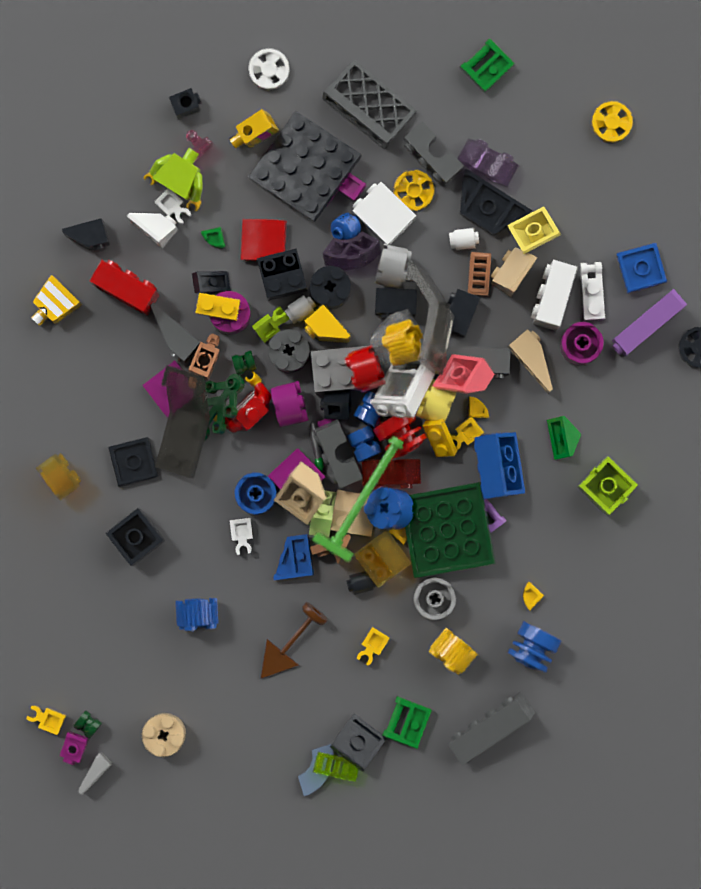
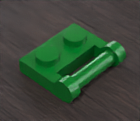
[460,39,515,93]
[382,696,432,748]

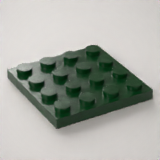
[405,482,496,578]

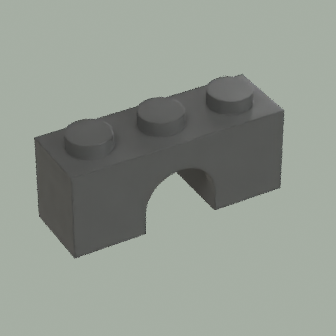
[404,121,464,186]
[313,419,363,488]

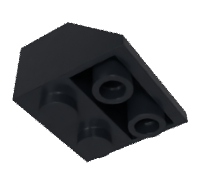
[257,248,307,301]

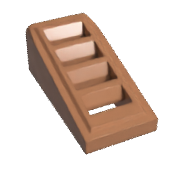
[468,252,491,296]

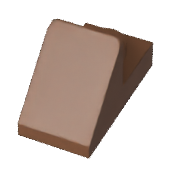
[310,534,351,564]

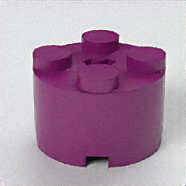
[209,291,251,335]
[560,322,604,365]
[271,381,309,427]

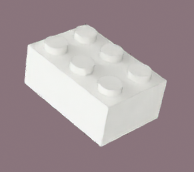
[531,260,577,331]

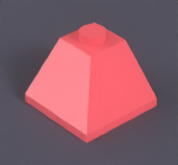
[432,354,495,393]

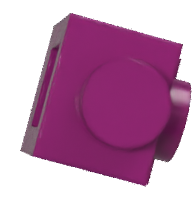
[59,731,89,765]

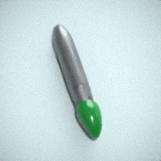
[309,423,324,472]

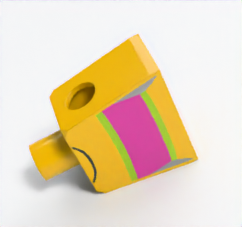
[229,109,279,149]

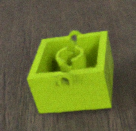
[577,456,638,515]

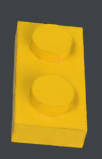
[196,293,240,321]
[423,419,457,457]

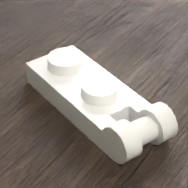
[580,262,605,321]

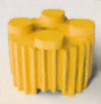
[382,319,425,366]
[429,628,478,675]

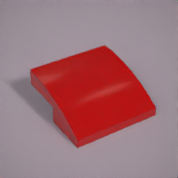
[241,219,287,261]

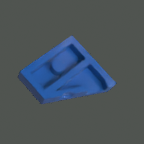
[274,534,314,580]

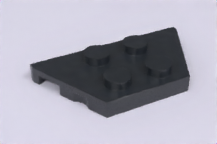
[460,169,532,235]

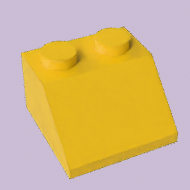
[305,305,351,343]

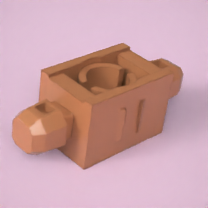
[188,333,220,389]

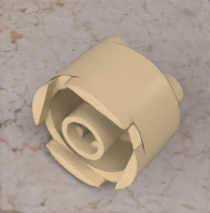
[142,713,186,757]

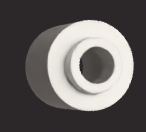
[449,228,479,250]

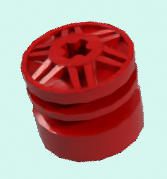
[373,416,428,460]

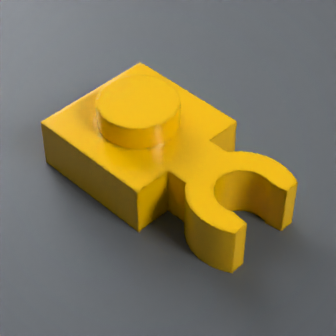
[451,416,484,450]
[357,627,390,666]
[26,706,66,735]

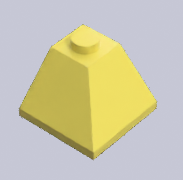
[507,207,561,254]

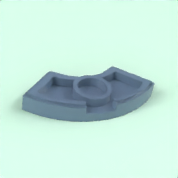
[298,744,333,796]

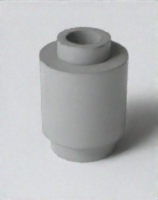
[285,295,316,324]

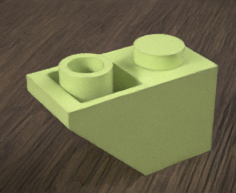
[309,490,337,538]

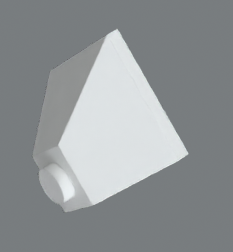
[127,213,178,249]

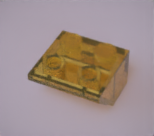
[354,530,411,588]

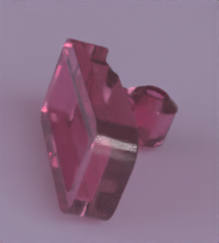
[186,130,213,164]

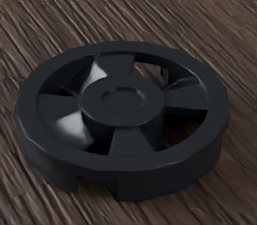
[678,327,701,368]

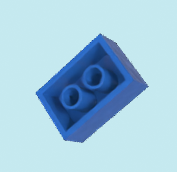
[474,432,525,499]

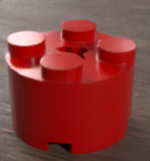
[345,345,386,392]

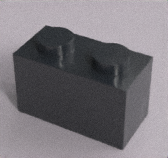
[375,288,417,320]
[440,288,480,338]

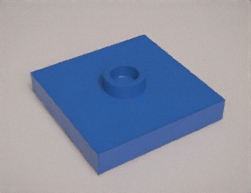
[616,243,667,293]

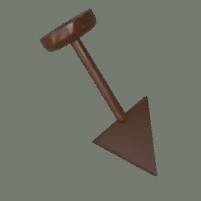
[261,602,328,679]

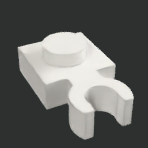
[155,188,191,224]
[230,518,253,555]

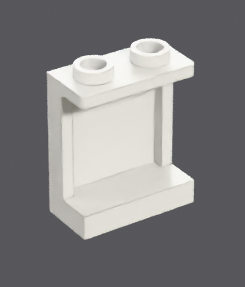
[352,182,416,245]

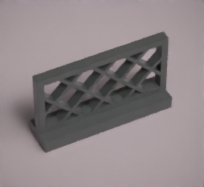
[322,60,417,150]

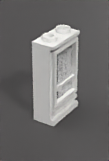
[370,346,442,417]

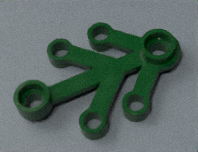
[191,374,245,441]

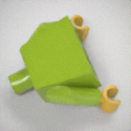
[143,148,203,211]

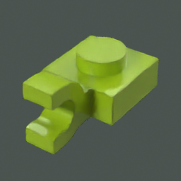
[252,306,290,343]

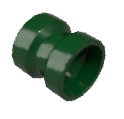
[231,350,257,375]
[73,710,102,739]

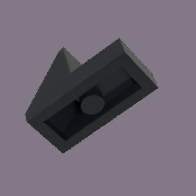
[192,271,231,295]

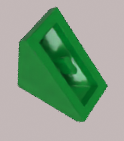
[547,416,581,460]

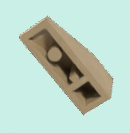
[508,329,553,393]

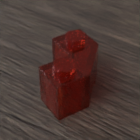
[362,459,421,490]

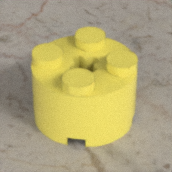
[416,379,457,421]

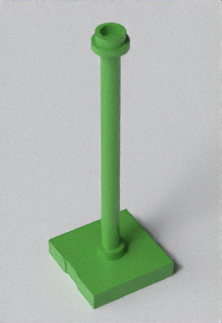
[313,436,404,562]

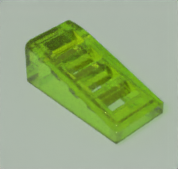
[313,752,359,782]

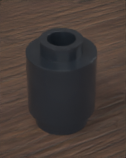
[346,570,378,595]

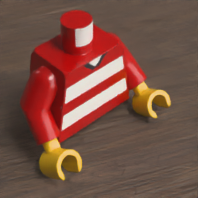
[213,371,271,433]

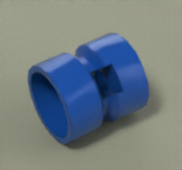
[353,391,382,428]
[347,425,382,463]

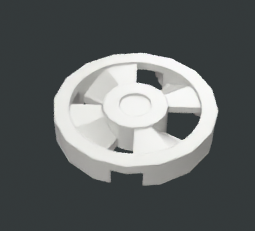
[249,48,289,90]

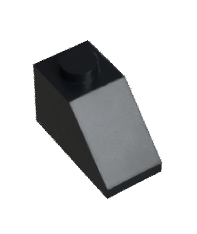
[62,218,110,252]

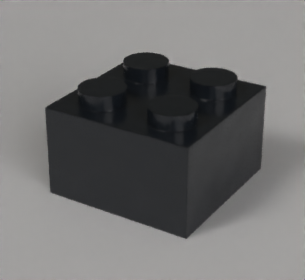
[105,508,165,566]

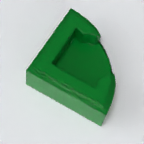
[201,227,225,248]

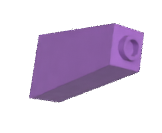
[612,289,687,356]

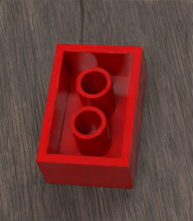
[90,259,159,316]

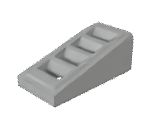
[78,752,112,794]

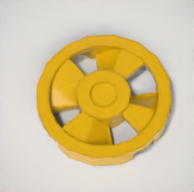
[592,101,633,143]
[394,170,434,211]

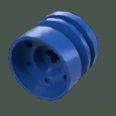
[507,621,562,672]

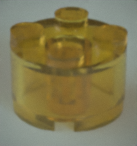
[36,453,81,501]

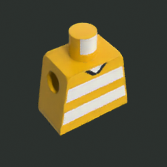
[31,275,82,326]

